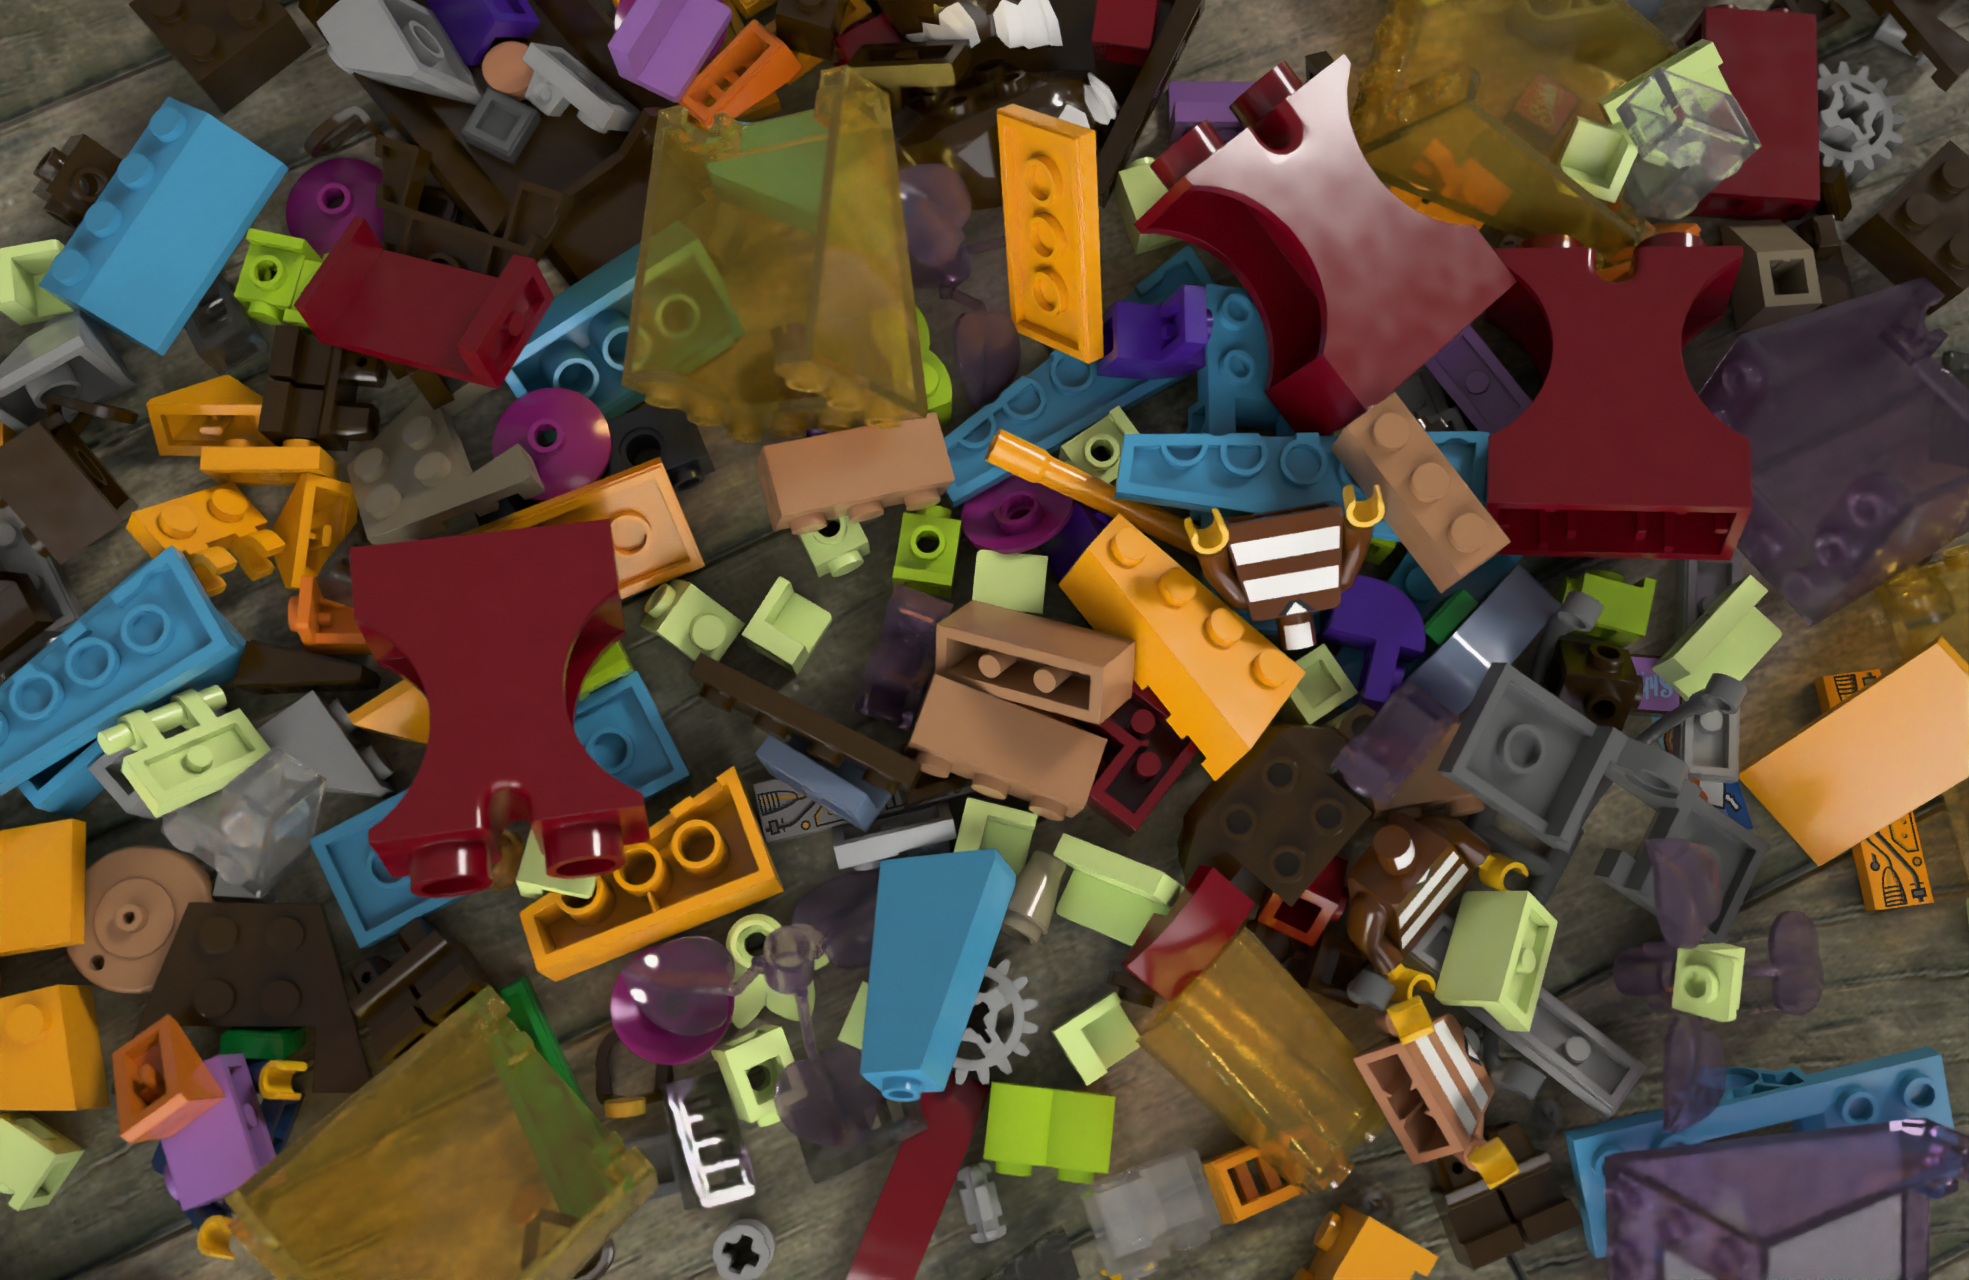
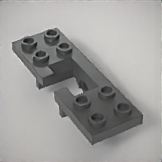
[1437,662,1769,944]

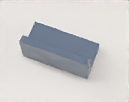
[755,734,891,833]

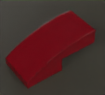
[1121,865,1255,1002]

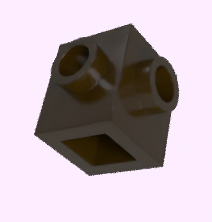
[32,134,122,229]
[1542,639,1644,732]

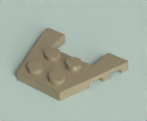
[346,375,545,545]

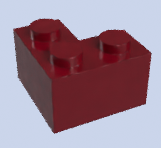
[1072,680,1199,838]

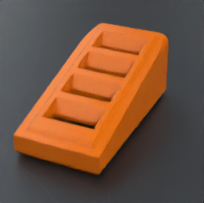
[678,19,803,133]

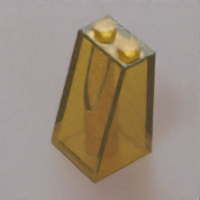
[1136,927,1388,1196]

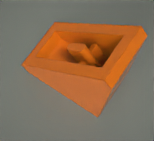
[112,1014,226,1143]

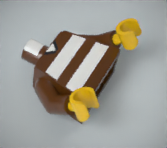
[1184,485,1385,650]
[1346,813,1529,1003]

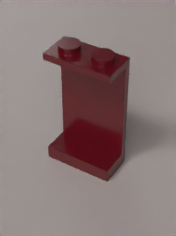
[1684,4,1820,221]
[294,216,554,389]

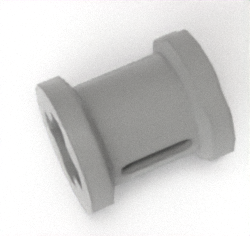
[712,1218,776,1280]

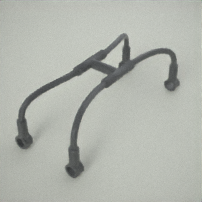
[1347,591,1748,1101]

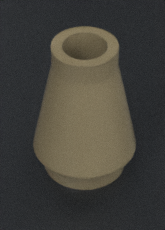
[1000,850,1066,946]

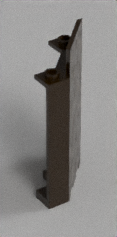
[297,0,703,286]

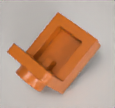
[288,575,372,654]

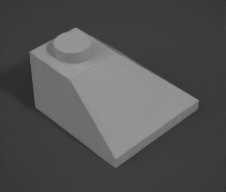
[316,0,484,105]
[0,309,136,434]

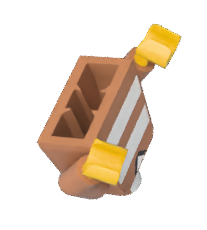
[1353,995,1520,1189]

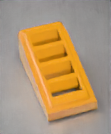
[1196,1117,1340,1225]

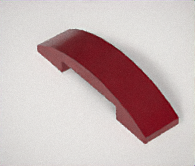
[846,1070,991,1280]

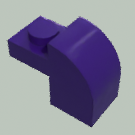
[1097,284,1213,380]
[1318,574,1425,712]

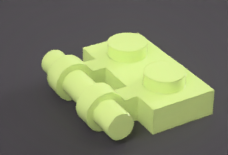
[97,685,274,818]

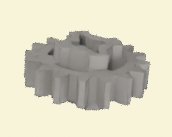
[1817,61,1906,182]
[952,959,1038,1085]

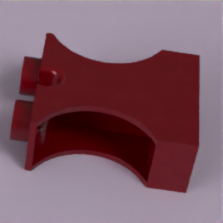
[1133,54,1518,436]
[1482,232,1753,561]
[349,519,651,898]

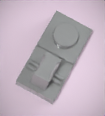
[522,42,641,134]
[831,800,957,871]

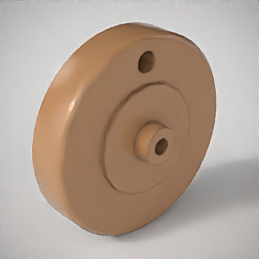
[65,844,219,994]

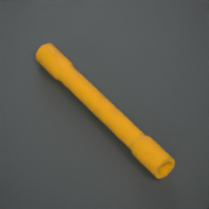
[985,428,1201,559]

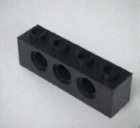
[474,392,715,526]

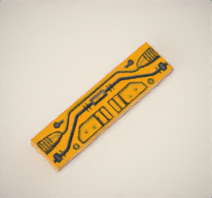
[1814,669,1934,911]

